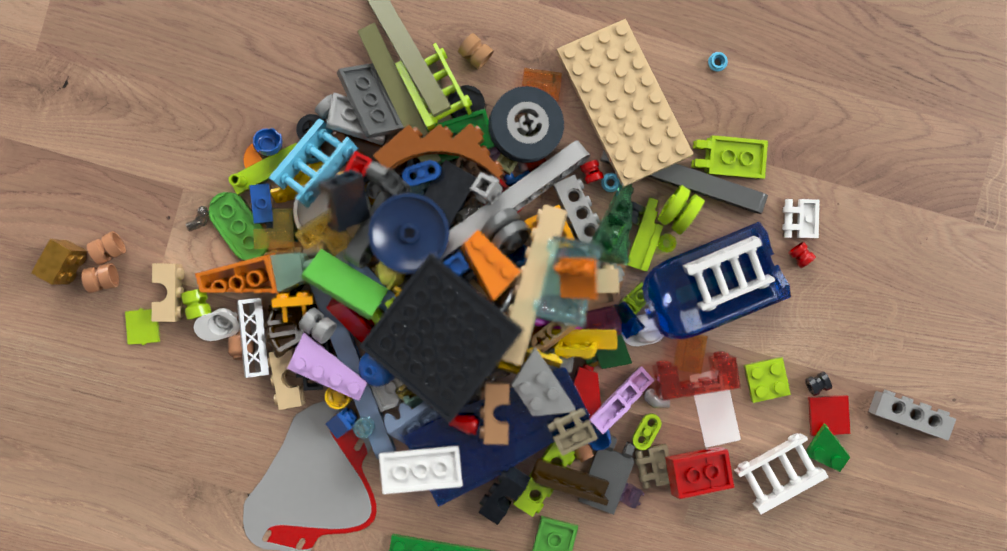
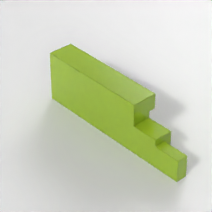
[626,197,663,272]

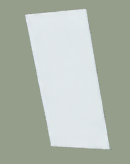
[690,368,741,448]

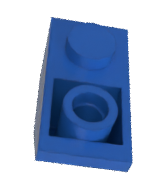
[326,407,358,439]

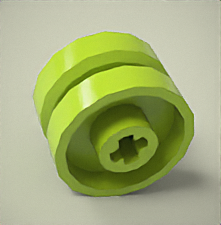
[657,185,704,235]

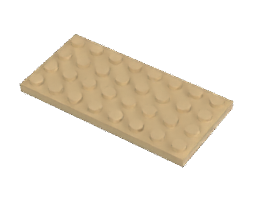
[556,19,693,187]

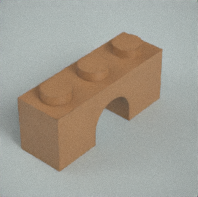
[480,382,509,444]

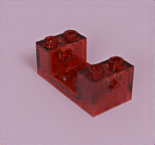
[652,351,741,400]

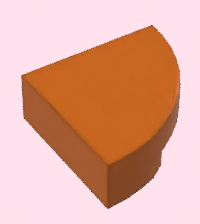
[243,143,263,168]

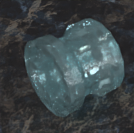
[353,416,375,438]

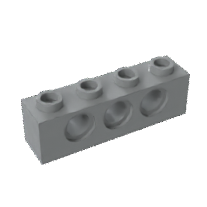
[868,389,956,441]

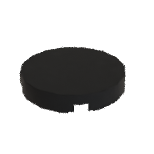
[448,85,486,119]

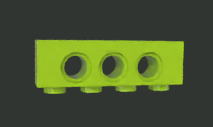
[513,438,576,517]

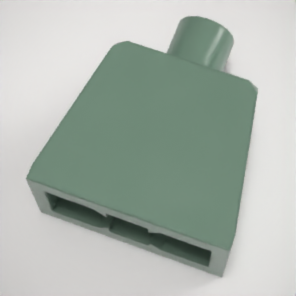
[270,253,313,292]

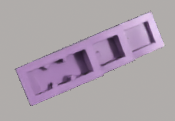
[589,366,654,434]

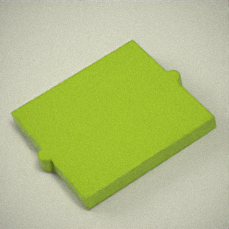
[125,308,160,345]

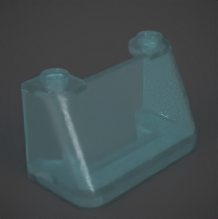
[532,235,602,327]

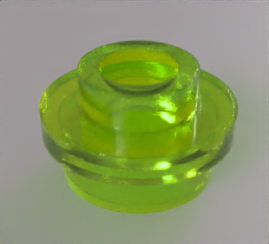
[657,234,677,253]

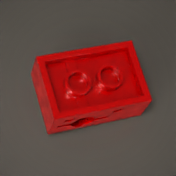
[665,446,734,499]

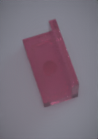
[579,305,622,335]

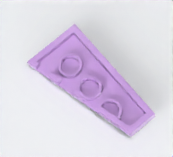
[287,333,367,401]

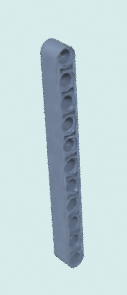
[309,283,396,460]

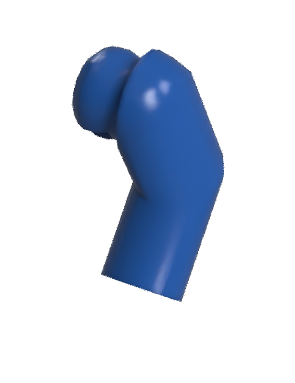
[504,170,531,186]

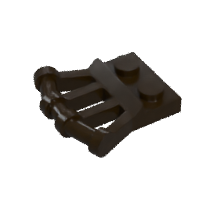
[264,304,318,358]

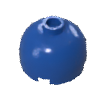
[358,353,396,387]

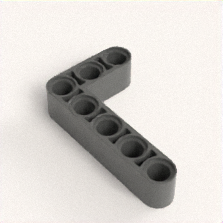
[344,162,411,268]

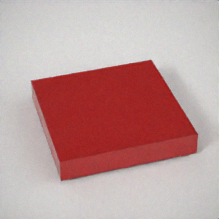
[808,395,851,436]

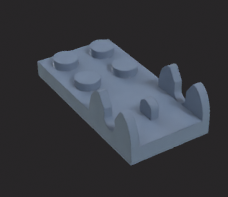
[384,401,469,446]

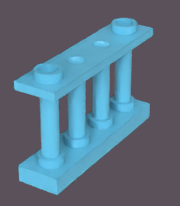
[269,118,358,208]

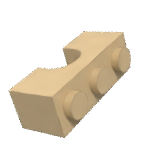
[152,263,184,322]
[267,347,306,410]

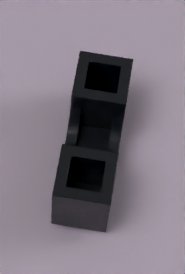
[478,465,531,525]

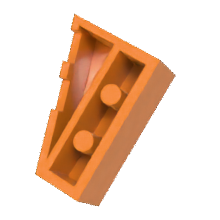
[460,230,521,302]

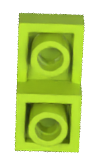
[613,281,655,323]

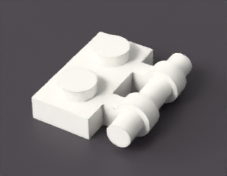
[782,199,819,238]

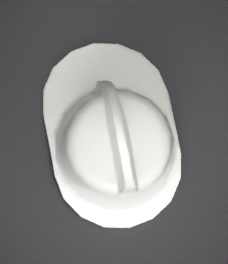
[194,308,239,341]
[621,313,666,346]

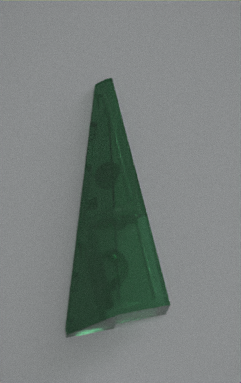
[586,183,634,265]

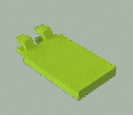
[691,135,768,179]

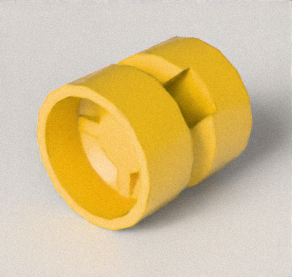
[325,388,353,409]

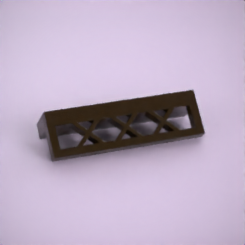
[531,458,609,506]

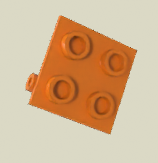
[553,257,597,300]

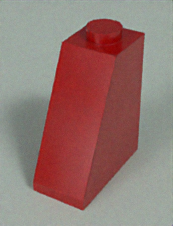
[568,364,601,419]

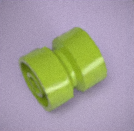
[181,289,212,320]

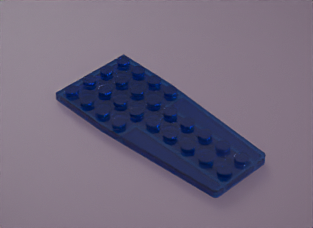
[403,367,590,507]

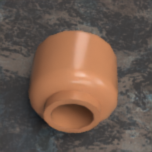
[228,331,254,360]

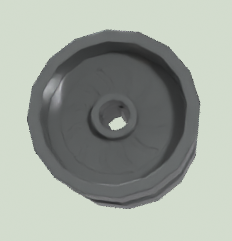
[481,208,531,256]

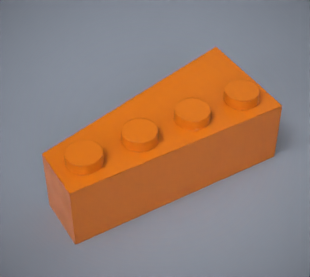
[195,253,279,293]

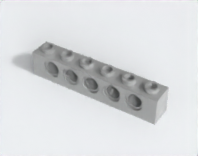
[554,175,625,282]

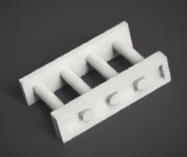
[682,236,775,311]
[734,433,829,514]

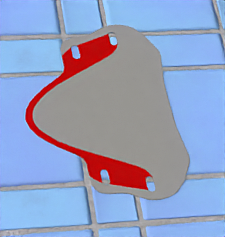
[243,401,377,551]

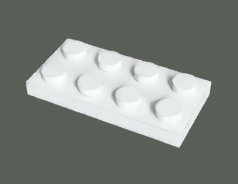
[379,445,462,494]

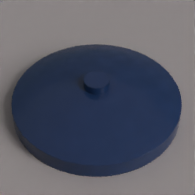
[369,193,449,273]

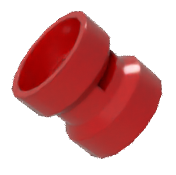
[580,160,604,184]
[788,242,816,268]

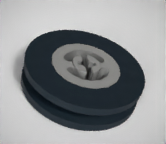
[488,86,564,163]

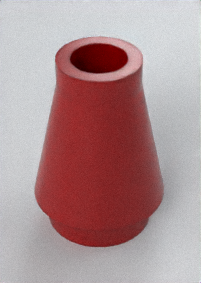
[449,415,479,435]

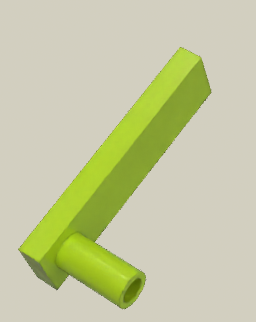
[229,143,298,195]

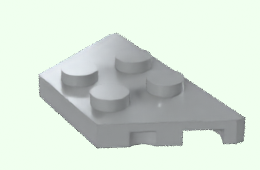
[512,347,576,416]

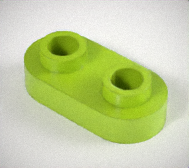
[632,413,662,450]

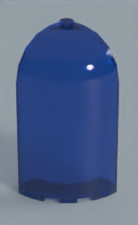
[642,222,791,339]

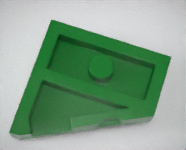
[806,424,850,472]

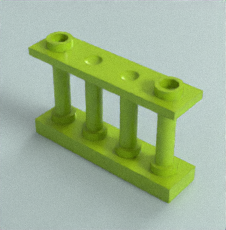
[395,43,472,132]

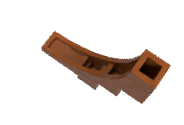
[373,123,504,179]

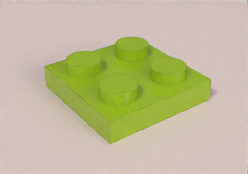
[744,357,791,403]

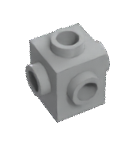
[470,172,503,205]

